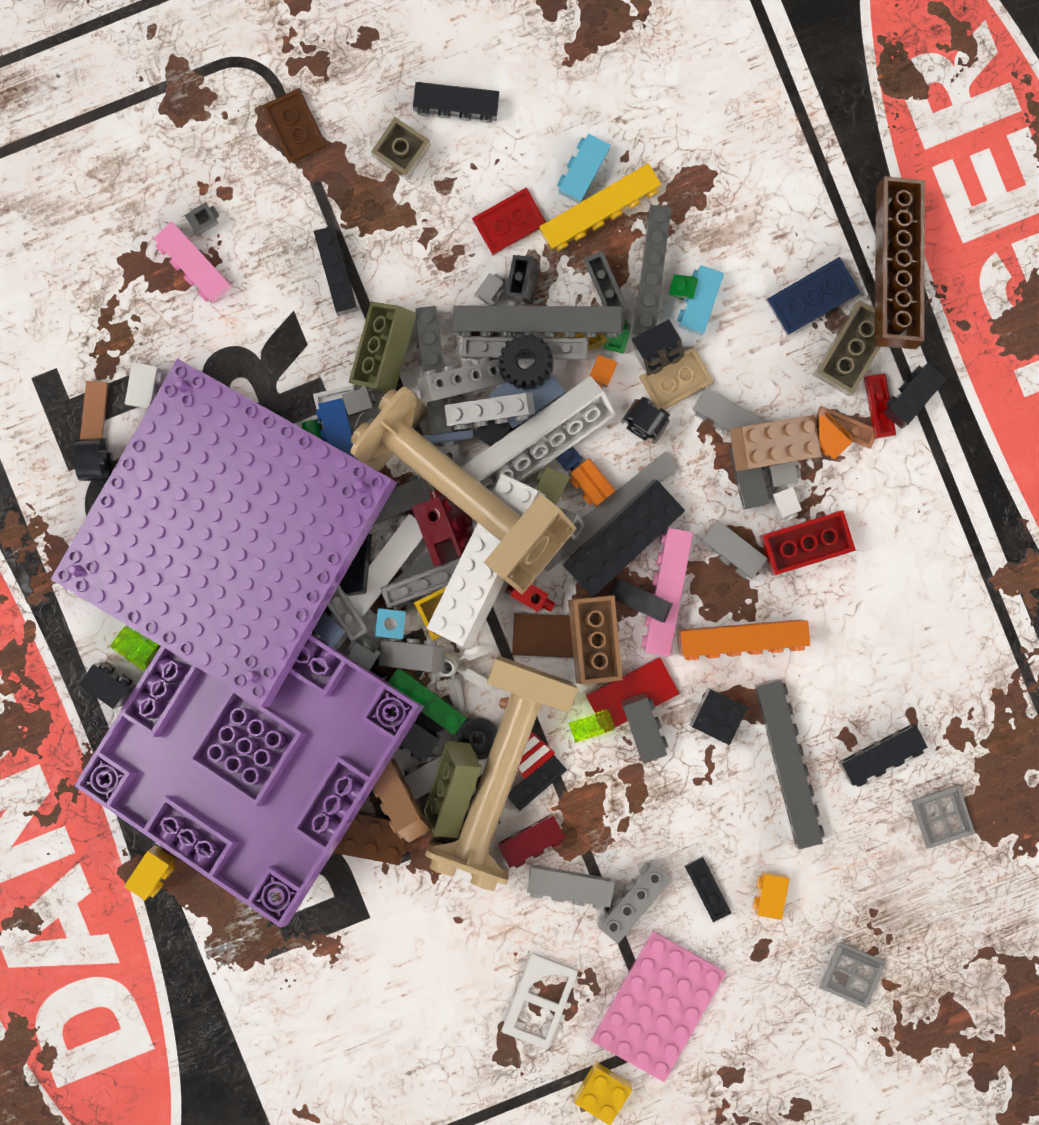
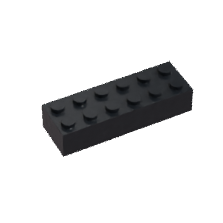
[562,479,685,597]

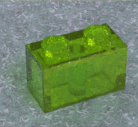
[109,626,160,671]

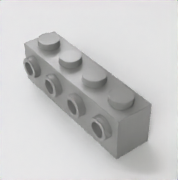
[416,357,504,403]
[444,393,535,430]
[597,860,672,944]
[527,864,615,910]

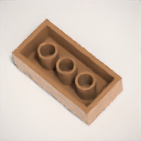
[729,415,821,471]
[568,596,623,685]
[372,757,431,842]

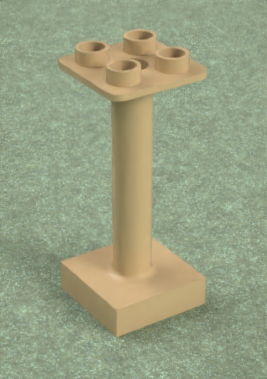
[351,386,577,594]
[425,655,578,891]

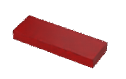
[864,373,896,439]

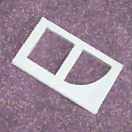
[501,953,578,1050]

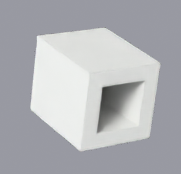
[772,487,802,521]

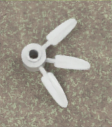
[439,644,495,711]

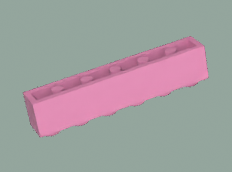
[641,528,693,657]

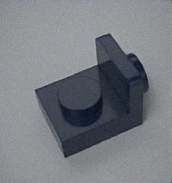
[555,446,583,472]

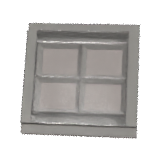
[911,785,975,849]
[819,941,886,1008]

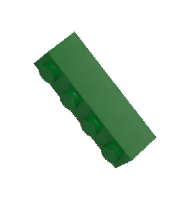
[388,668,467,735]

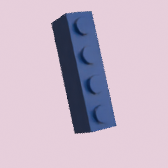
[316,398,358,460]

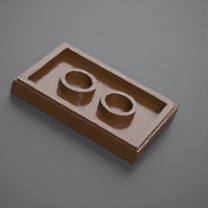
[262,88,327,164]
[512,613,573,658]

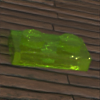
[568,709,615,743]

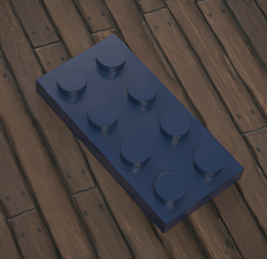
[766,256,861,336]

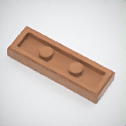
[80,380,109,440]
[815,406,875,449]

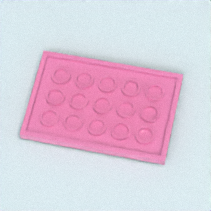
[591,930,726,1082]

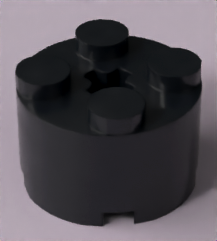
[621,396,670,444]
[73,437,113,481]
[457,716,498,760]

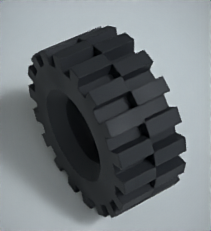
[499,333,554,390]

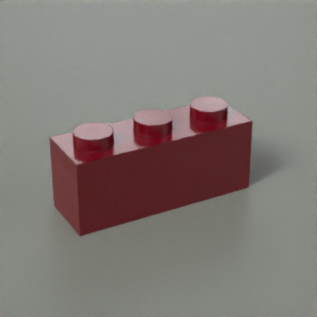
[498,813,565,868]

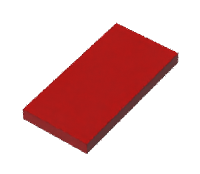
[586,657,679,733]

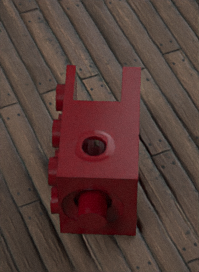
[412,490,474,567]

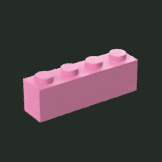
[153,222,232,304]

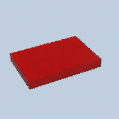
[472,187,546,256]

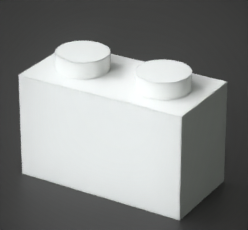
[125,362,163,409]

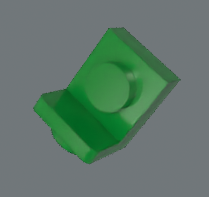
[603,320,631,354]

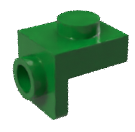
[668,274,698,300]

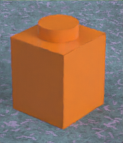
[589,354,618,389]

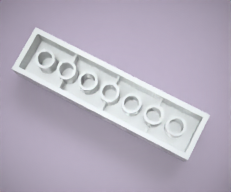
[461,376,616,493]
[427,474,546,649]

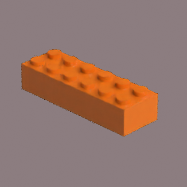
[677,619,810,660]

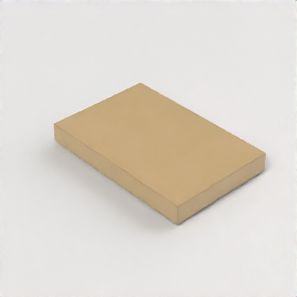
[639,346,714,410]

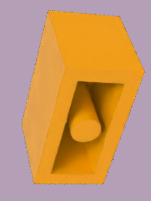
[752,871,790,920]

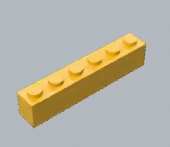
[539,163,661,252]

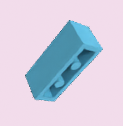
[557,133,611,204]
[677,265,724,335]

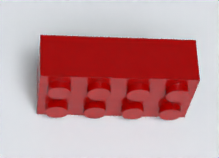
[759,510,856,576]

